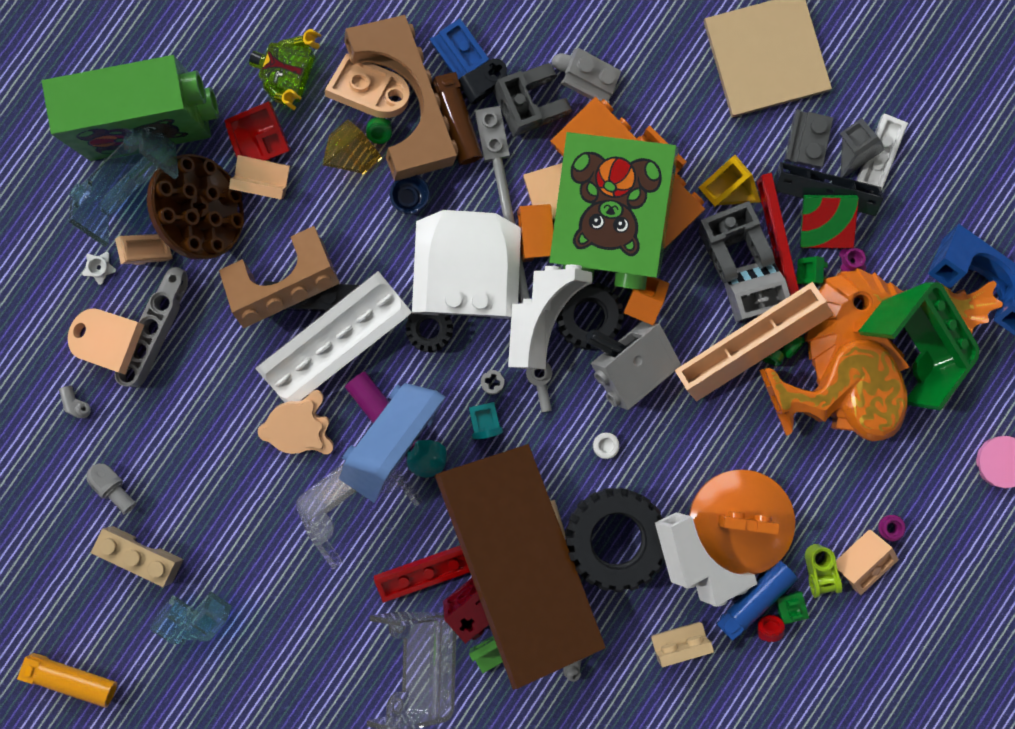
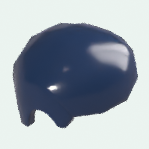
[389,175,430,215]

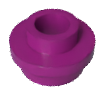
[878,515,905,541]

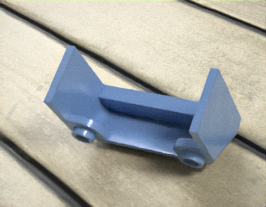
[339,383,446,503]

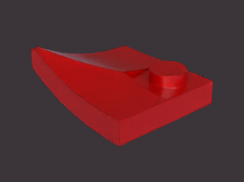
[224,101,291,160]

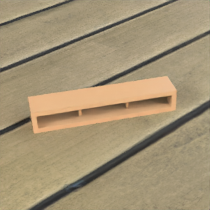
[675,282,833,402]

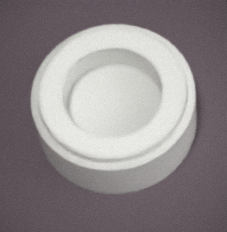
[593,433,619,459]

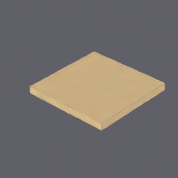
[703,0,832,118]

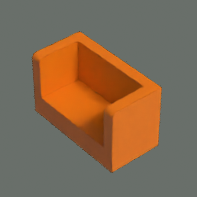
[624,276,670,325]

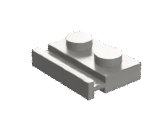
[561,48,621,103]

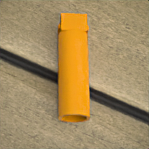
[17,653,117,708]

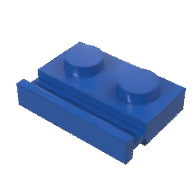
[429,18,489,80]

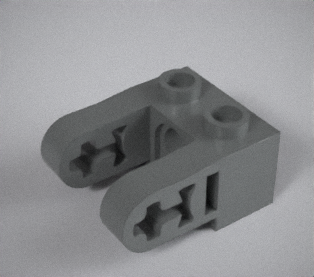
[493,63,573,137]
[698,201,775,283]

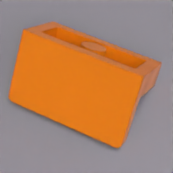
[517,204,553,262]

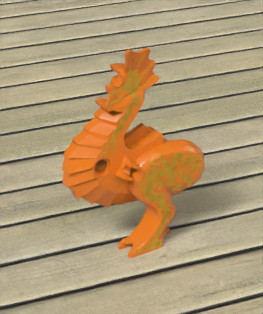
[759,268,1003,441]

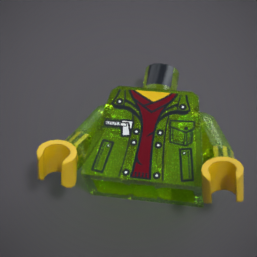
[249,29,321,110]

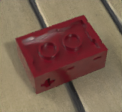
[443,578,489,644]

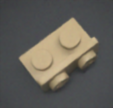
[651,622,714,667]

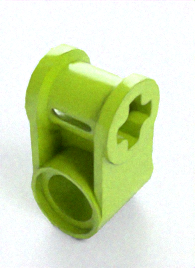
[805,544,842,598]

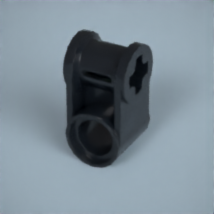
[459,58,507,105]

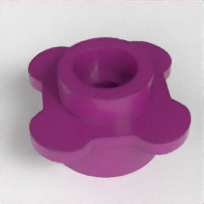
[839,248,866,271]

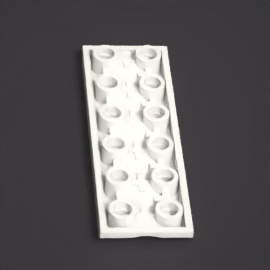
[255,271,412,403]

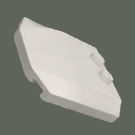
[412,210,521,319]

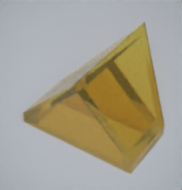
[322,119,382,174]

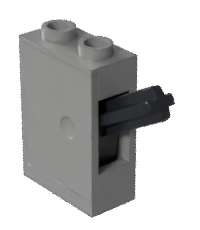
[586,321,682,410]

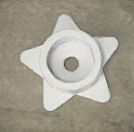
[82,252,116,285]

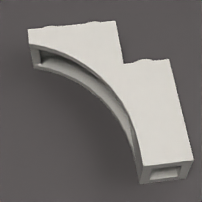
[508,265,592,369]
[655,512,757,607]

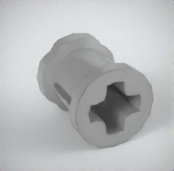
[481,370,504,394]

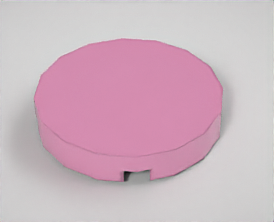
[976,436,1015,488]

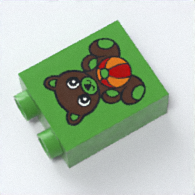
[41,55,219,161]
[549,132,679,290]

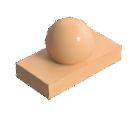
[115,234,173,265]

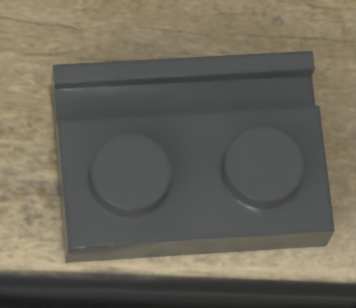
[784,109,833,169]

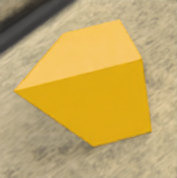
[698,155,761,207]

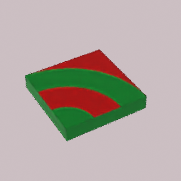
[800,195,859,248]

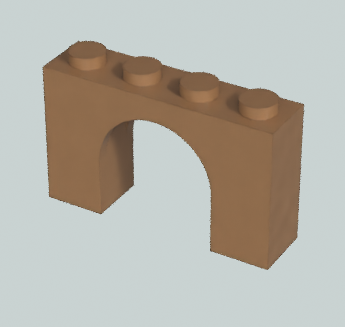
[219,226,340,329]

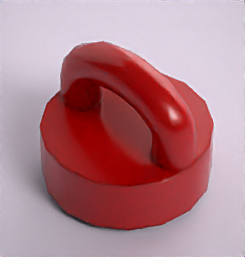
[758,615,785,642]

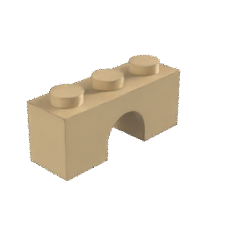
[91,526,184,587]

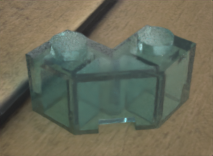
[149,591,232,644]

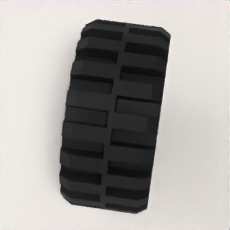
[565,488,665,592]

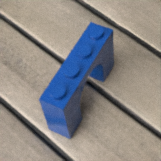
[928,224,1015,336]

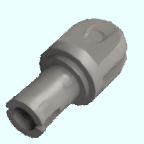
[86,463,137,515]

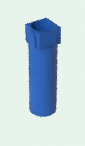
[716,560,799,641]

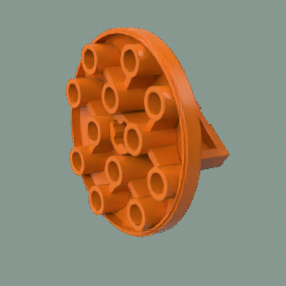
[689,470,795,574]

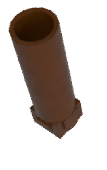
[431,72,483,165]

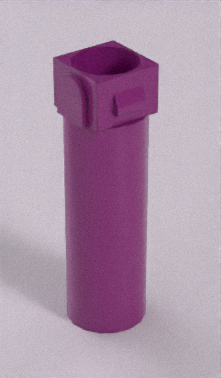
[345,371,418,450]

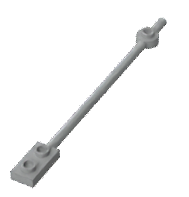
[475,106,552,412]

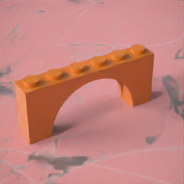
[550,96,705,249]

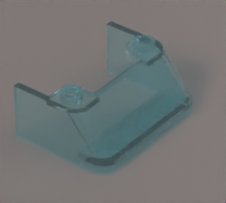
[69,128,178,247]

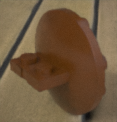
[147,154,244,260]

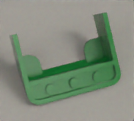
[858,282,980,411]

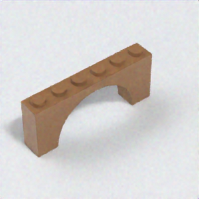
[344,15,458,181]

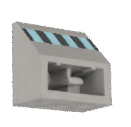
[724,263,790,322]

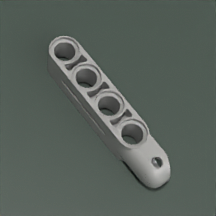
[114,267,188,388]

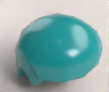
[406,440,447,478]

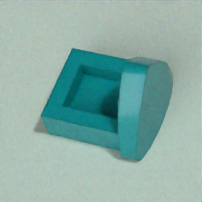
[469,402,504,439]

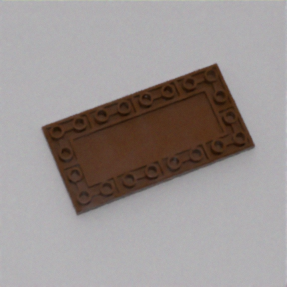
[435,444,606,690]

